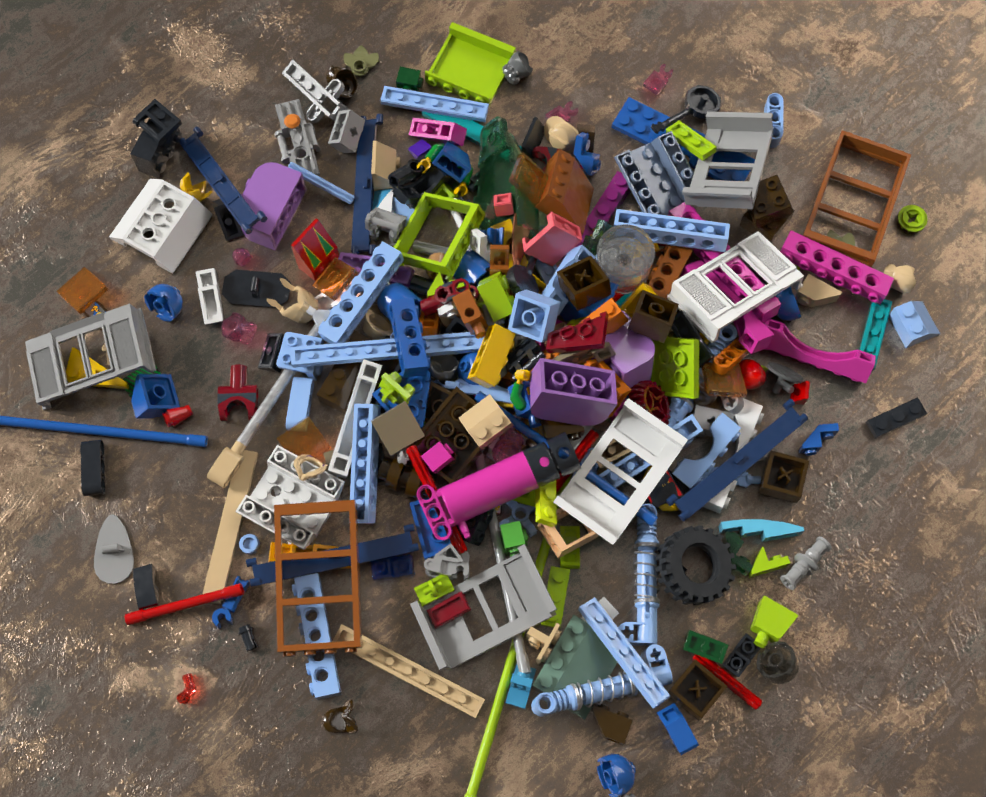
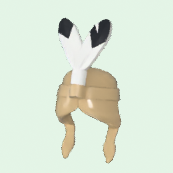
[267,278,331,330]

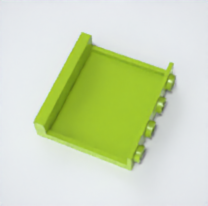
[425,22,516,107]

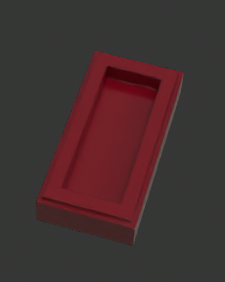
[426,591,472,629]

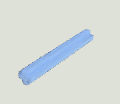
[288,162,354,204]

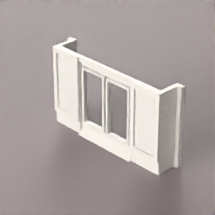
[667,231,804,343]
[553,398,688,545]

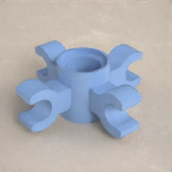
[499,500,537,538]

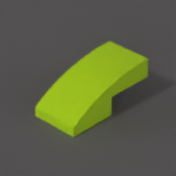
[560,526,580,569]

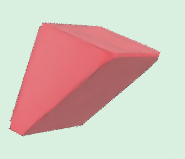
[494,193,514,217]

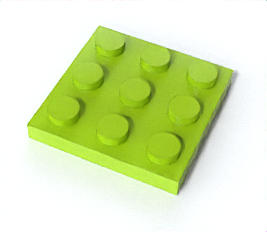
[650,337,699,399]

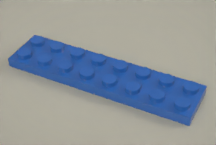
[611,97,755,181]

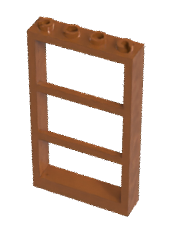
[803,130,911,267]
[274,500,362,657]

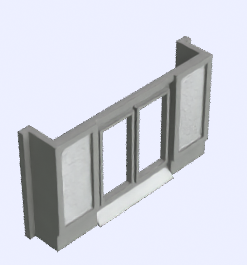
[682,112,773,209]
[25,304,156,410]
[410,544,557,671]

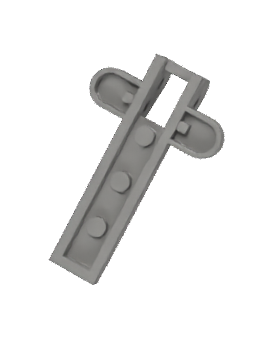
[282,59,349,123]

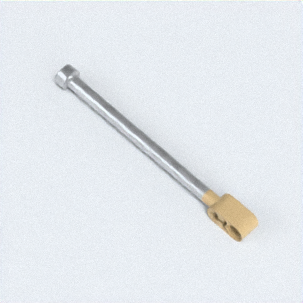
[207,309,326,488]

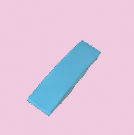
[718,519,804,542]

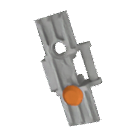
[275,99,320,175]

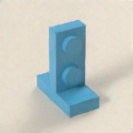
[505,665,536,709]

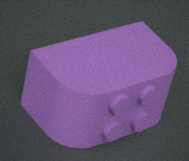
[241,162,307,250]
[579,310,655,388]
[530,358,617,426]

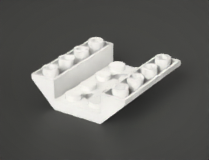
[109,179,213,274]
[236,445,345,550]

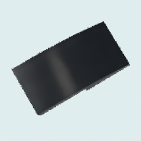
[133,564,159,610]
[722,633,760,678]

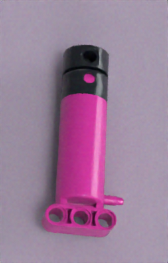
[417,432,581,541]

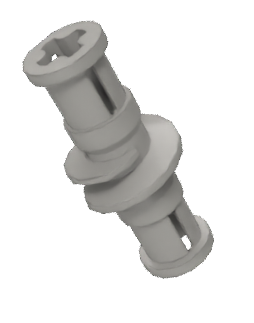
[780,536,832,590]

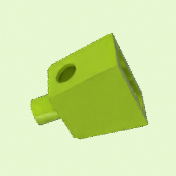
[750,595,798,648]

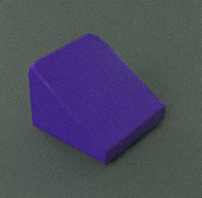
[408,139,432,159]

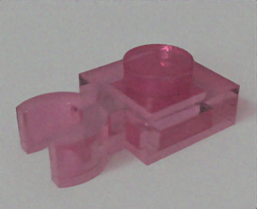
[643,64,673,95]
[545,101,578,122]

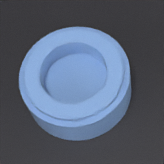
[239,534,260,555]

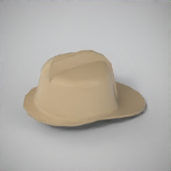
[544,116,579,153]
[363,304,393,340]

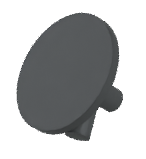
[767,362,803,394]

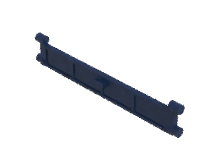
[351,114,383,256]
[179,127,267,234]
[666,399,808,522]
[246,524,419,587]

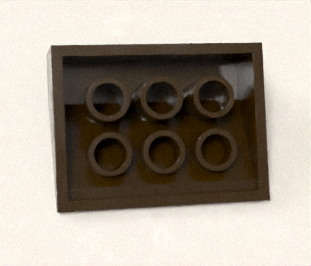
[317,330,399,414]
[407,386,488,484]

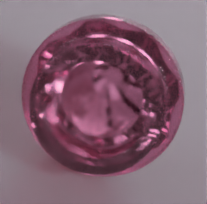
[232,247,252,267]

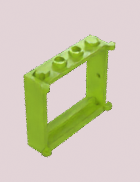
[393,192,485,281]

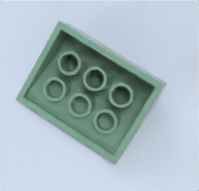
[532,614,617,720]

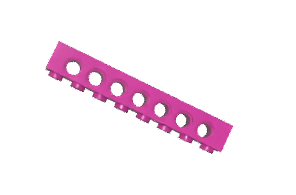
[668,202,781,323]

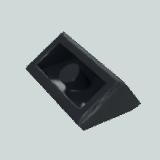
[521,117,545,159]
[258,333,284,373]

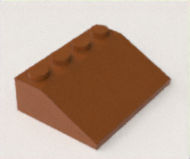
[535,149,594,236]

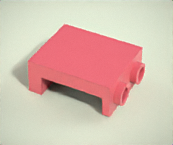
[522,212,582,267]

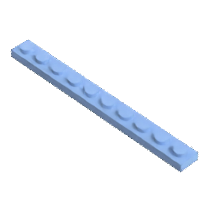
[291,332,484,368]

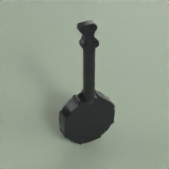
[651,85,721,134]
[506,256,539,295]

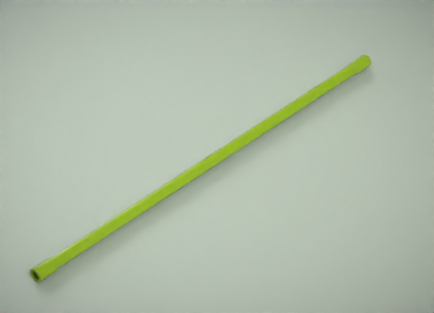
[464,473,572,797]

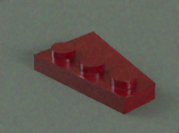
[546,311,609,354]

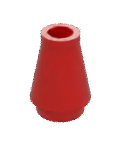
[162,405,193,428]

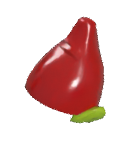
[734,359,768,390]

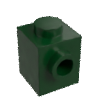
[396,66,424,91]

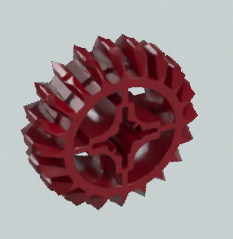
[628,380,671,425]

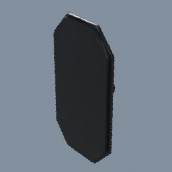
[222,269,291,308]

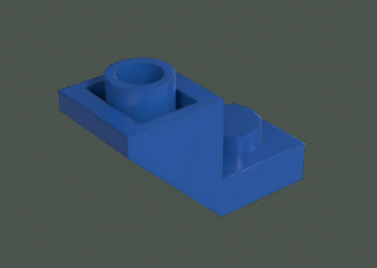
[574,132,601,176]
[798,423,839,456]
[657,703,699,755]

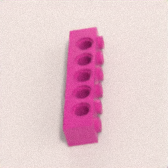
[780,230,894,304]

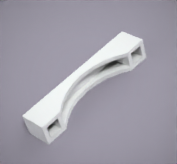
[327,359,382,479]
[703,398,764,514]

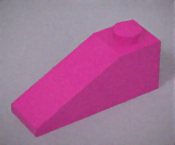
[409,118,467,146]

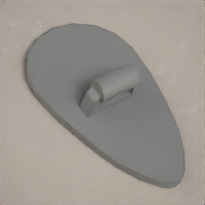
[94,514,134,584]

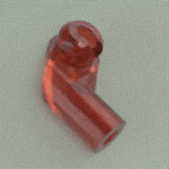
[177,673,196,704]

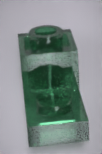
[722,531,753,576]

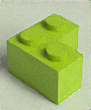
[477,271,515,322]

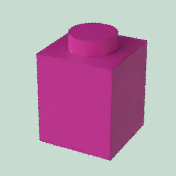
[421,441,454,474]

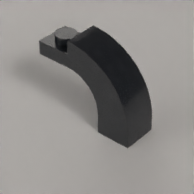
[392,164,451,209]

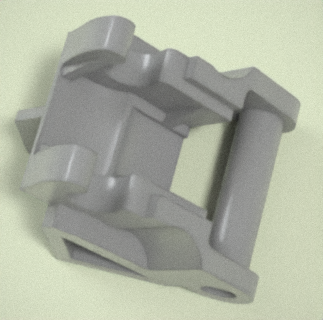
[365,207,407,246]
[424,544,470,581]

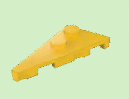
[66,347,129,389]

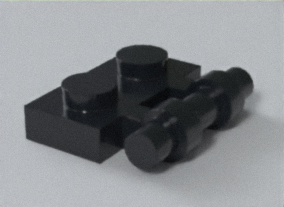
[505,337,546,382]

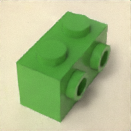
[500,521,528,557]

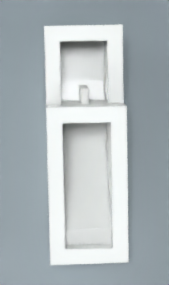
[196,268,224,325]

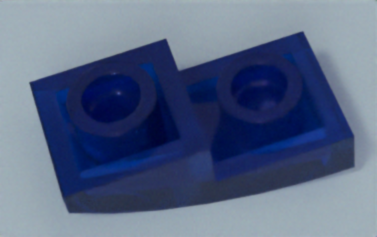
[371,554,415,580]

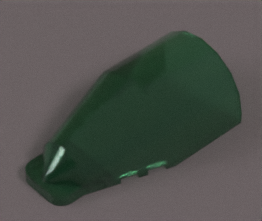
[473,116,540,254]

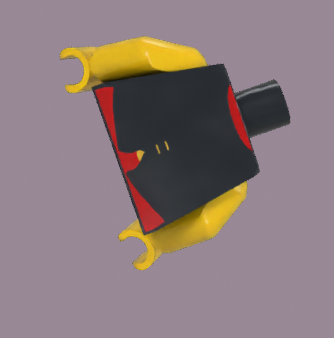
[642,465,685,511]

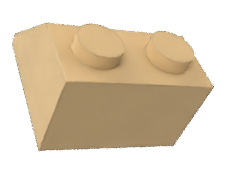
[371,141,401,191]
[459,394,514,449]

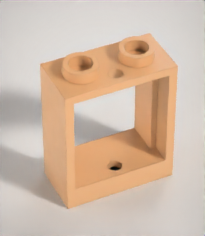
[537,508,599,558]

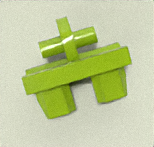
[379,371,415,404]
[414,575,455,607]

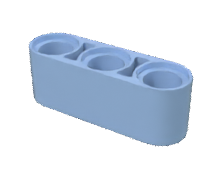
[764,93,783,148]
[286,377,314,432]

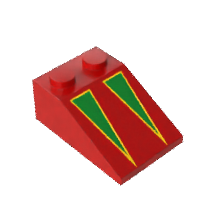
[291,218,339,281]

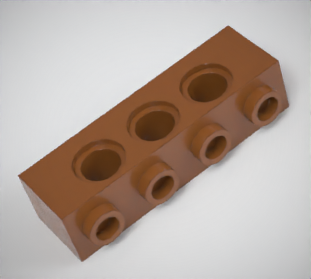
[648,245,695,300]

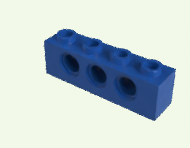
[388,298,430,378]

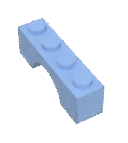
[541,245,595,316]
[672,413,741,488]

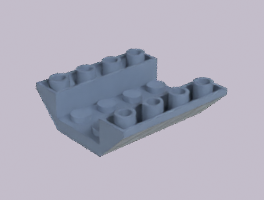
[614,131,694,216]

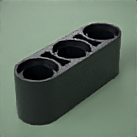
[80,440,106,496]

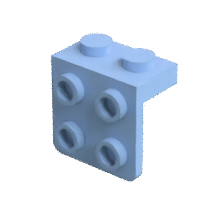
[276,332,325,381]

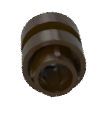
[377,455,437,499]

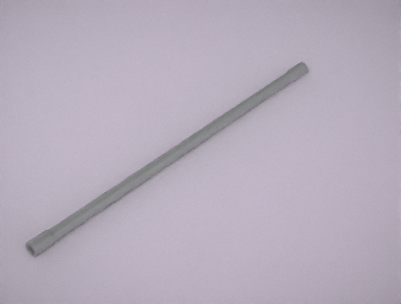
[457,377,532,674]

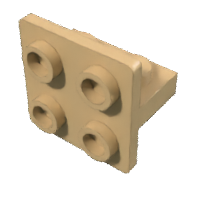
[526,623,562,665]

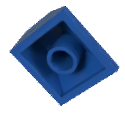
[131,374,180,419]

